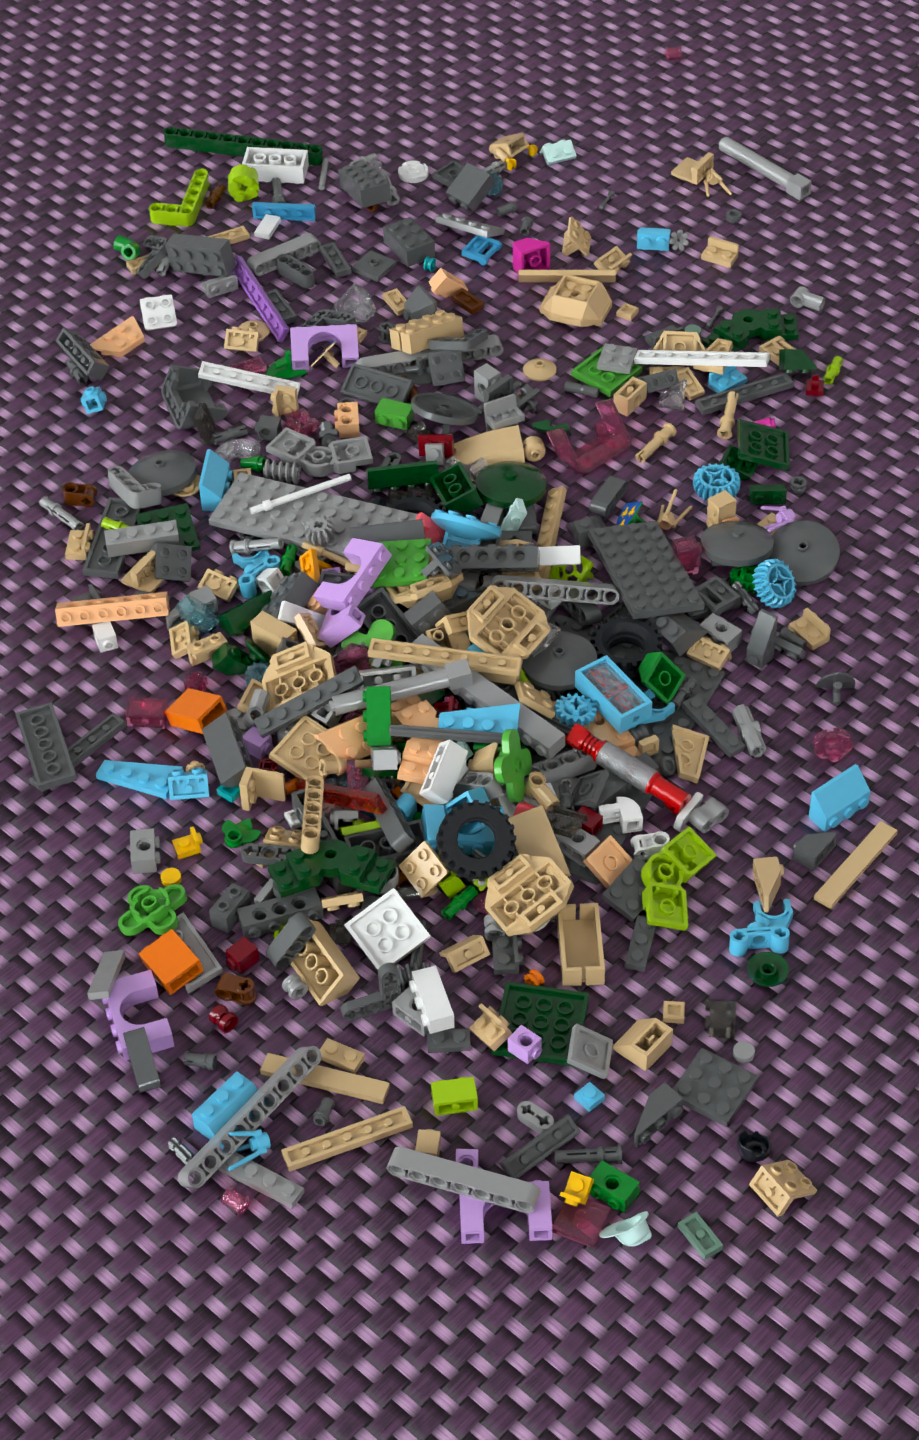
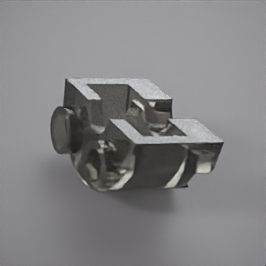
[705,999,736,1039]

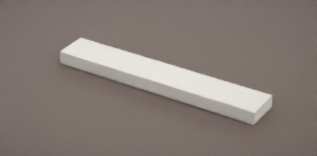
[198,361,301,396]

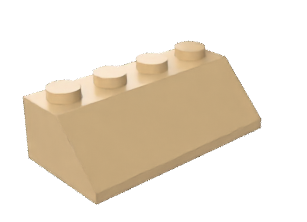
[291,920,360,1006]

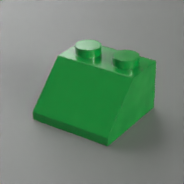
[639,651,686,705]

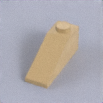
[753,857,784,912]

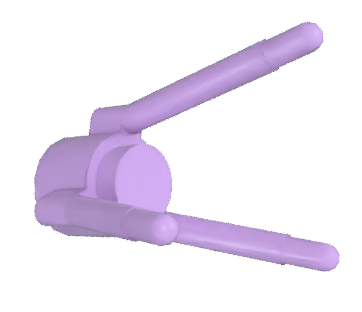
[761,506,795,532]

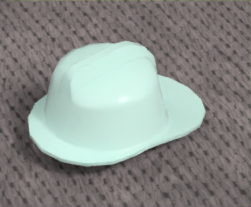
[599,1211,652,1246]

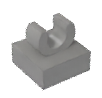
[371,658,393,669]

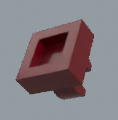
[806,375,824,396]

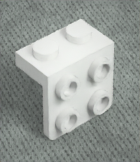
[140,295,177,331]

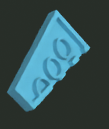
[438,703,520,733]
[96,760,183,799]

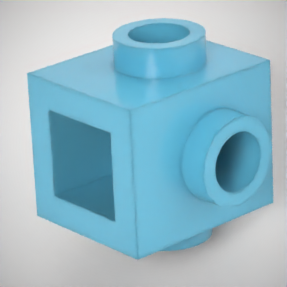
[81,386,107,414]

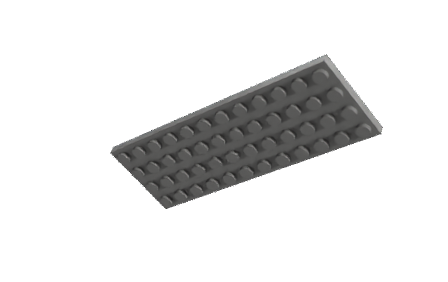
[208,472,431,559]

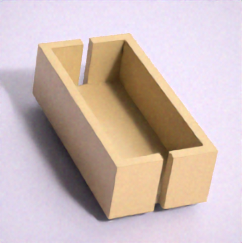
[389,310,464,354]
[557,903,605,986]

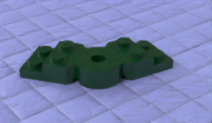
[702,308,799,352]
[267,839,396,898]

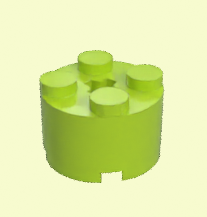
[228,164,259,202]

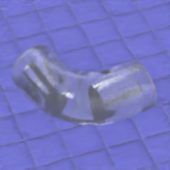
[214,439,261,462]
[443,456,489,481]

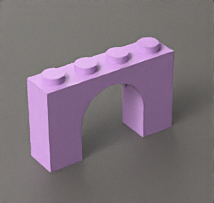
[290,324,359,370]
[313,538,392,611]
[318,586,376,648]
[102,970,174,1061]
[459,1180,552,1244]

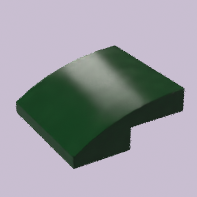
[532,420,572,437]
[718,445,758,480]

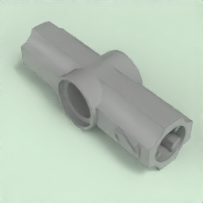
[732,704,766,758]

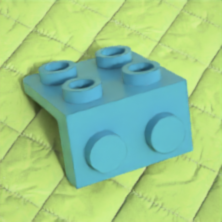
[637,227,671,251]

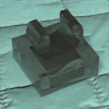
[406,420,431,443]
[330,920,351,945]

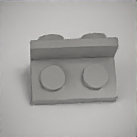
[484,394,525,432]

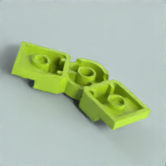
[641,826,717,931]

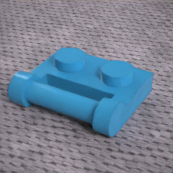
[462,235,502,266]

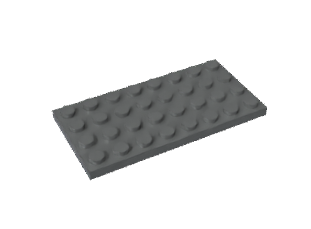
[588,521,705,619]

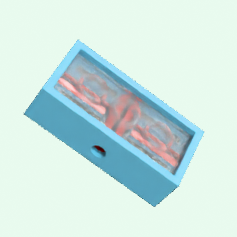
[575,655,652,734]

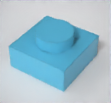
[574,1082,605,1112]

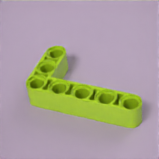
[149,169,209,227]

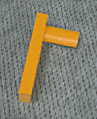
[299,548,332,593]

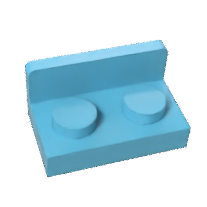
[708,366,747,393]
[168,767,209,800]

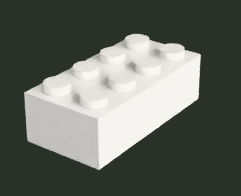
[242,147,309,184]

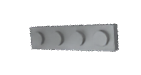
[218,1152,304,1209]

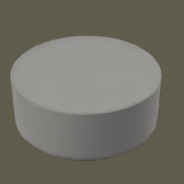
[733,1041,755,1063]

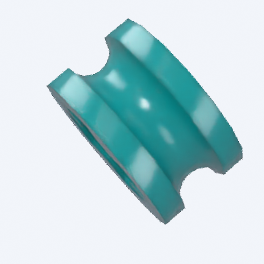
[423,256,436,272]

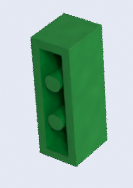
[363,686,392,746]

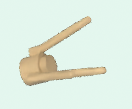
[703,168,732,197]
[657,489,692,530]

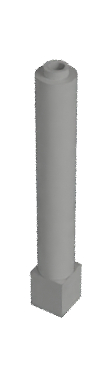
[719,137,812,200]
[329,658,473,715]

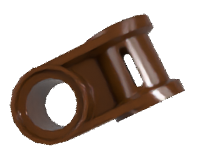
[62,482,98,507]
[214,973,257,1005]

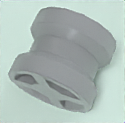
[282,974,308,1000]

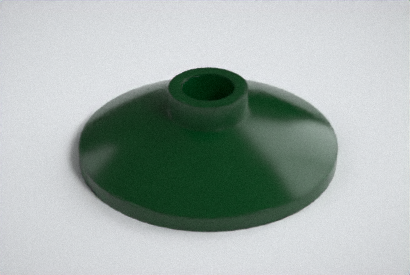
[245,638,271,664]
[747,952,789,987]

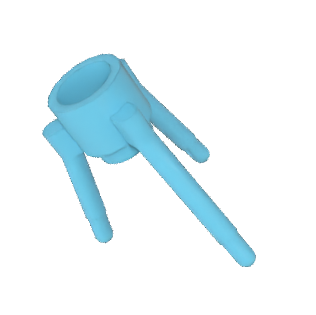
[228,1129,271,1171]

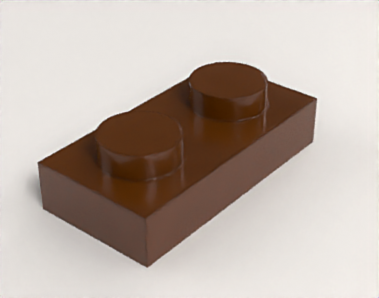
[451,288,484,315]

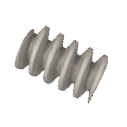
[263,459,301,485]

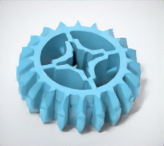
[693,463,741,501]
[752,559,797,608]

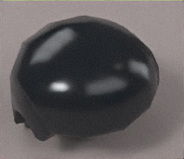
[737,1130,771,1162]

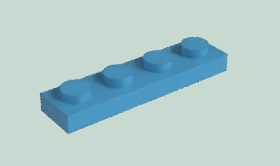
[252,202,316,221]

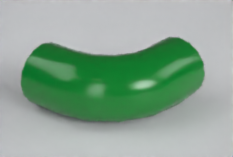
[113,235,141,260]

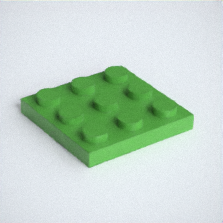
[571,346,642,397]
[372,538,432,588]

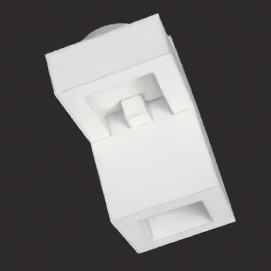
[598,797,643,834]

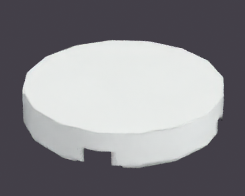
[398,161,429,183]

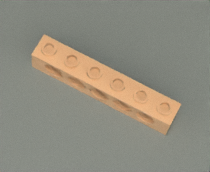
[55,592,170,627]

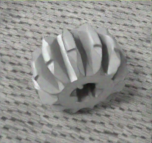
[304,516,335,545]

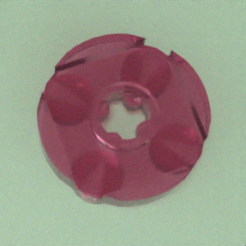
[813,728,853,762]

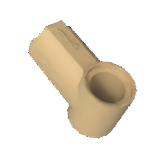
[525,771,560,812]

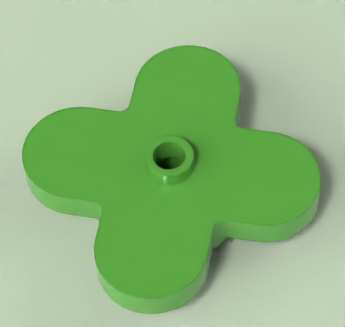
[341,619,405,670]
[494,729,532,802]
[118,884,187,936]

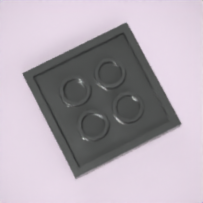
[673,1048,759,1127]

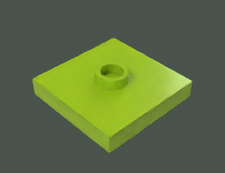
[337,819,381,836]

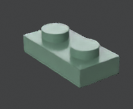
[678,1212,723,1261]

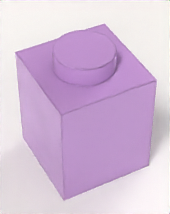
[243,726,273,760]

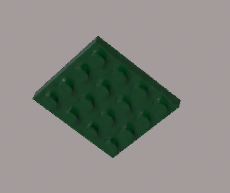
[491,981,589,1067]

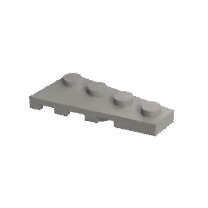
[435,213,505,238]
[174,912,224,994]

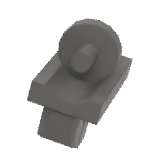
[514,384,540,414]
[318,421,337,448]

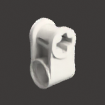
[630,831,670,861]

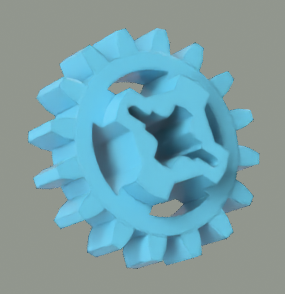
[554,693,597,727]

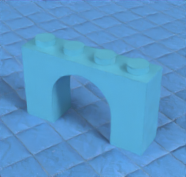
[421,804,504,855]

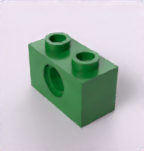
[589,1161,640,1213]

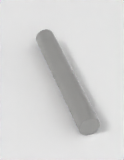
[319,158,329,190]

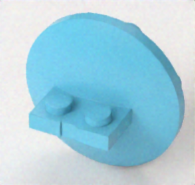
[431,509,502,547]

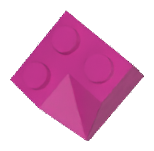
[513,238,550,275]

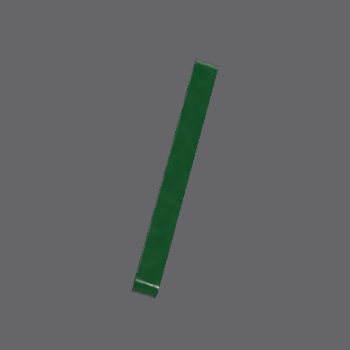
[163,127,323,166]

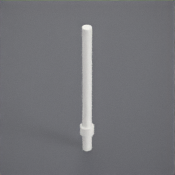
[249,474,352,514]

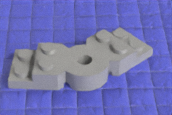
[266,427,373,477]

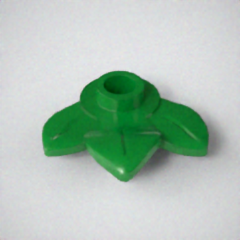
[222,819,261,848]

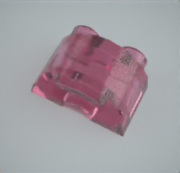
[285,408,319,435]

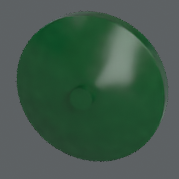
[476,461,546,509]

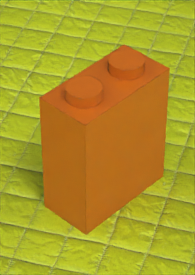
[165,688,227,734]
[138,929,204,995]

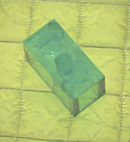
[175,594,219,634]

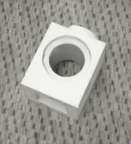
[254,568,284,592]
[92,622,118,653]

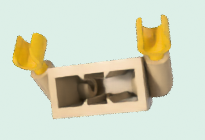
[489,132,538,171]

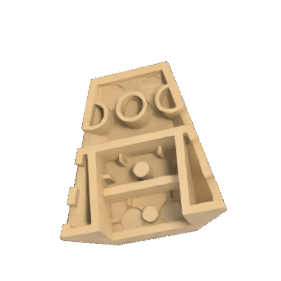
[452,425,525,472]

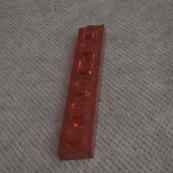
[294,778,387,814]

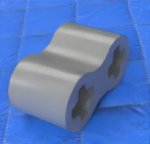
[688,797,729,833]

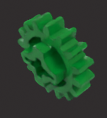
[730,565,758,593]

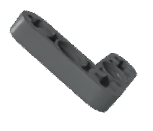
[137,235,168,279]
[300,309,356,327]
[428,329,488,350]
[241,843,297,898]
[340,962,401,1021]

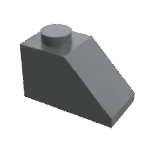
[793,832,837,871]

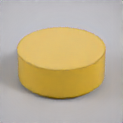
[161,868,182,887]

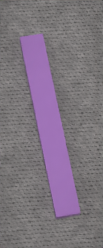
[232,255,290,343]

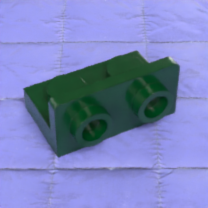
[749,484,787,504]

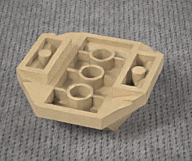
[540,274,612,327]
[383,557,464,609]
[467,585,551,659]
[262,641,336,712]
[485,854,574,936]

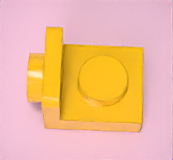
[172,826,203,859]
[559,1171,594,1207]

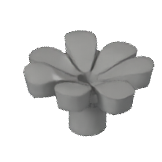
[669,230,689,251]

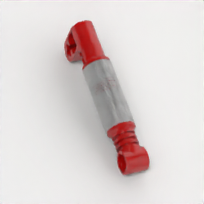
[565,723,692,815]

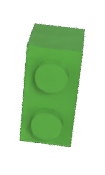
[375,398,414,431]

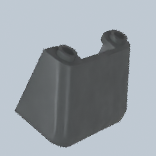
[161,365,227,430]

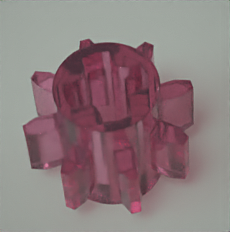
[184,672,208,691]

